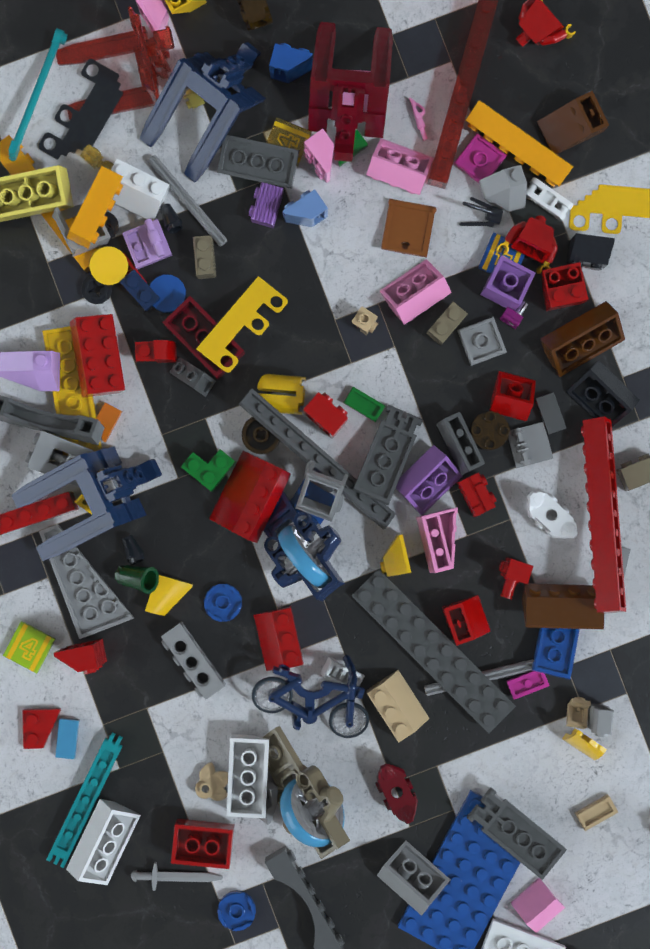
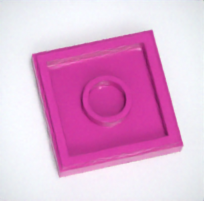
[454,133,507,183]

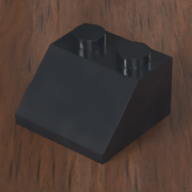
[566,233,615,271]

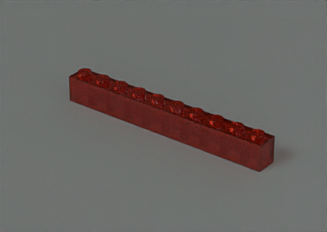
[427,0,498,189]

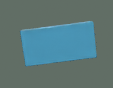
[55,718,80,759]

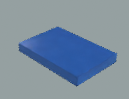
[532,628,580,679]

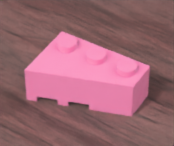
[416,507,458,573]

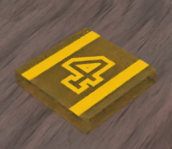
[266,117,312,168]

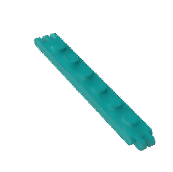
[46,732,123,868]

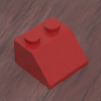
[490,371,536,421]

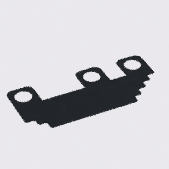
[38,59,123,159]

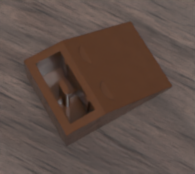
[537,91,609,154]

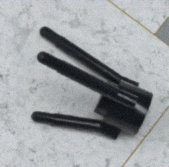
[459,197,503,227]

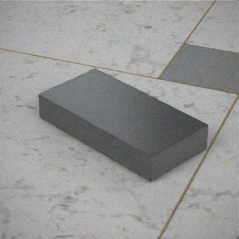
[535,392,566,435]

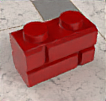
[457,472,497,517]

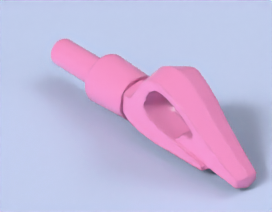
[409,98,428,141]

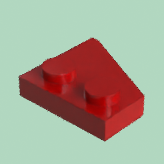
[22,708,61,749]

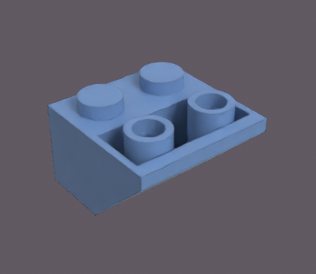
[283,189,328,227]

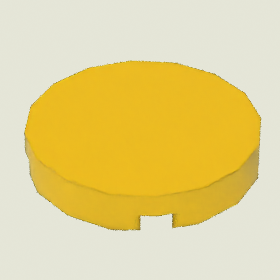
[89,246,128,285]

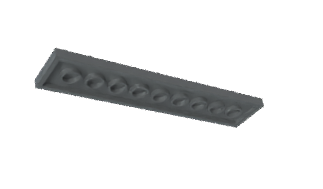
[352,569,516,733]

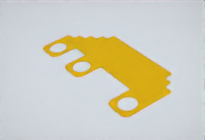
[569,184,650,234]

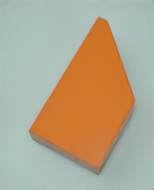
[96,403,123,443]

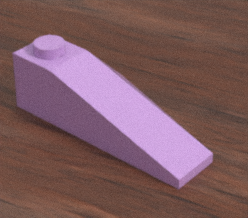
[0,351,60,391]

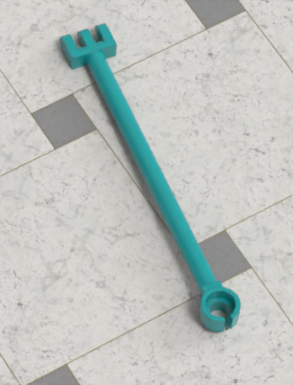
[8,28,68,161]

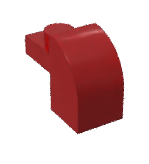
[135,340,177,363]

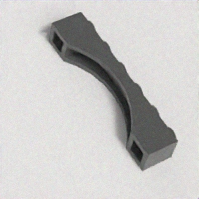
[0,396,105,445]
[265,846,345,949]

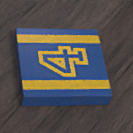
[478,232,525,274]

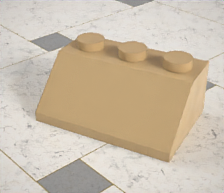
[366,670,430,743]

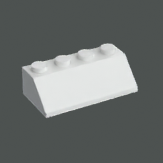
[226,734,269,818]
[66,799,141,885]

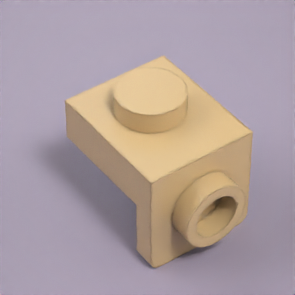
[352,307,378,335]
[566,697,591,729]

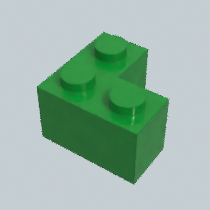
[181,449,236,492]

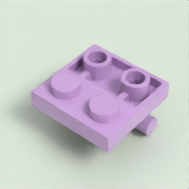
[122,219,173,270]

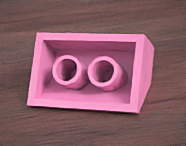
[366,138,434,195]
[380,259,452,325]

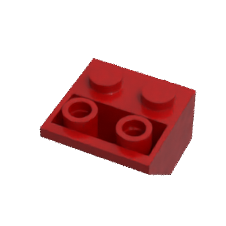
[542,262,589,311]
[442,595,490,646]

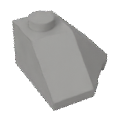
[479,165,527,213]

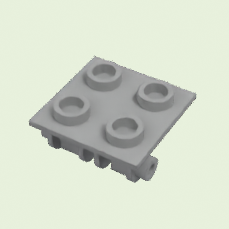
[508,422,553,468]

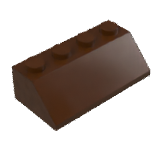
[540,301,625,377]
[522,583,604,630]

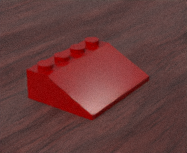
[209,451,291,543]

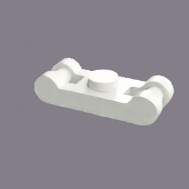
[526,177,573,221]

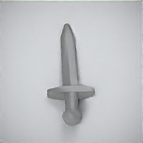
[131,862,223,891]

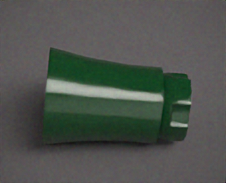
[115,565,159,594]

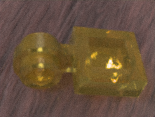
[80,144,114,170]

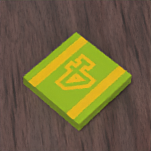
[3,621,56,674]

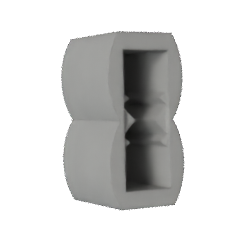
[588,704,614,737]

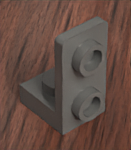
[170,357,216,397]

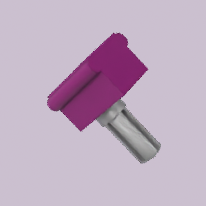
[500,301,528,329]

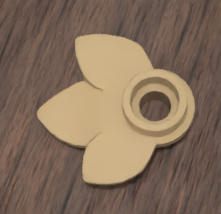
[195,762,228,801]

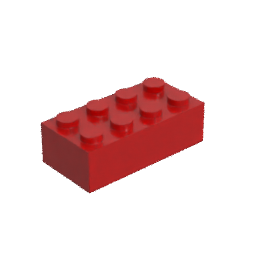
[70,314,125,398]

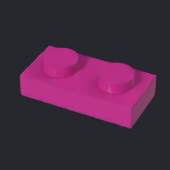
[506,671,550,700]

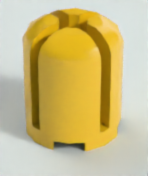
[257,374,306,415]

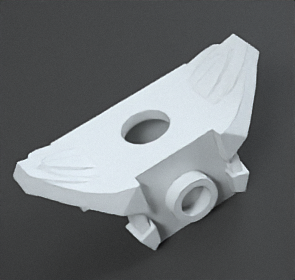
[527,491,579,539]

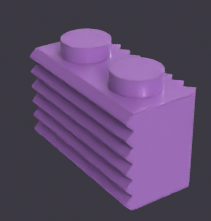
[249,182,284,228]

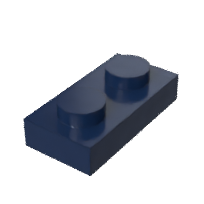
[120,270,160,311]

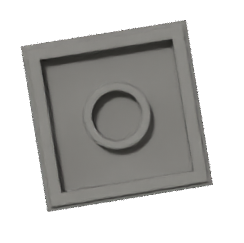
[457,317,507,366]

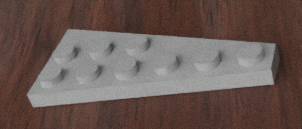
[39,524,134,639]

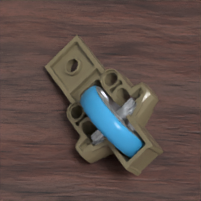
[263,726,350,859]

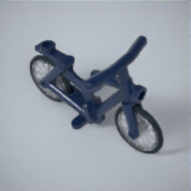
[252,655,369,738]

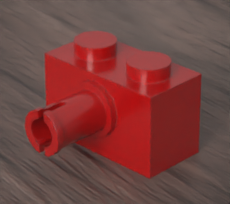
[499,557,534,600]

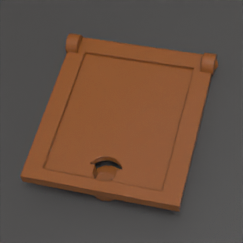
[381,199,437,258]

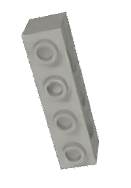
[161,622,226,700]

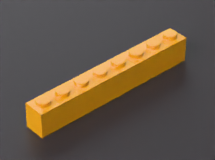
[0,135,100,273]

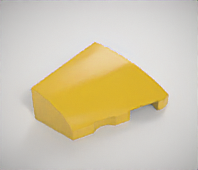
[145,574,193,616]
[562,728,607,760]

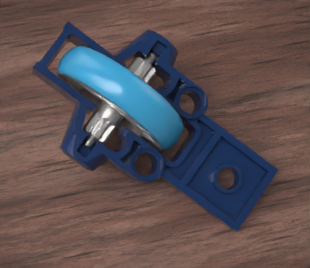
[264,491,345,601]

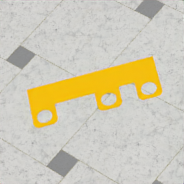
[196,276,288,373]

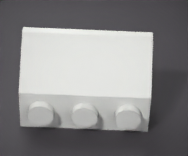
[111,159,170,221]

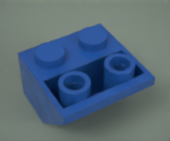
[269,43,313,83]

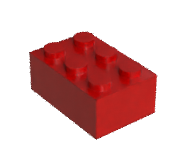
[303,392,348,439]
[171,819,235,869]

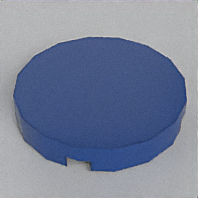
[150,275,186,313]
[204,584,242,622]
[217,890,256,931]

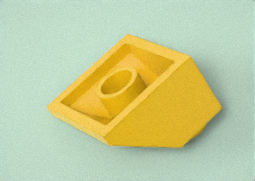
[380,534,411,577]

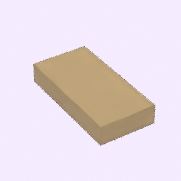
[575,794,618,831]

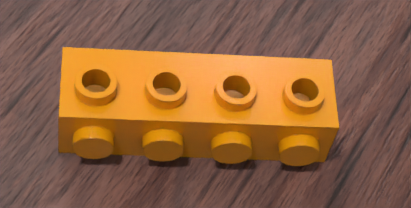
[67,166,124,249]

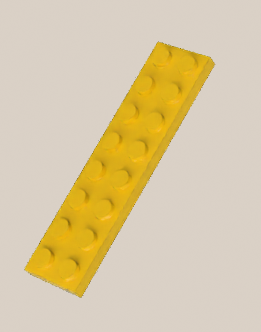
[42,326,105,472]

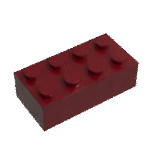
[162,296,245,380]

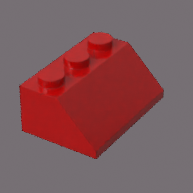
[254,606,304,671]
[54,639,107,674]

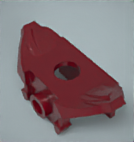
[375,763,418,824]

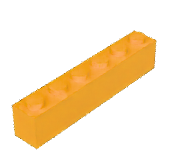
[466,100,573,187]

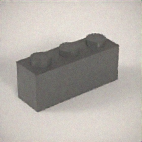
[436,412,485,475]

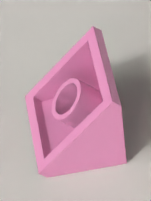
[511,878,565,933]

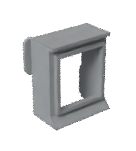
[52,203,111,257]
[295,460,349,522]

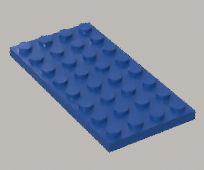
[398,789,521,949]

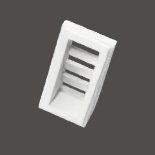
[320,657,365,686]

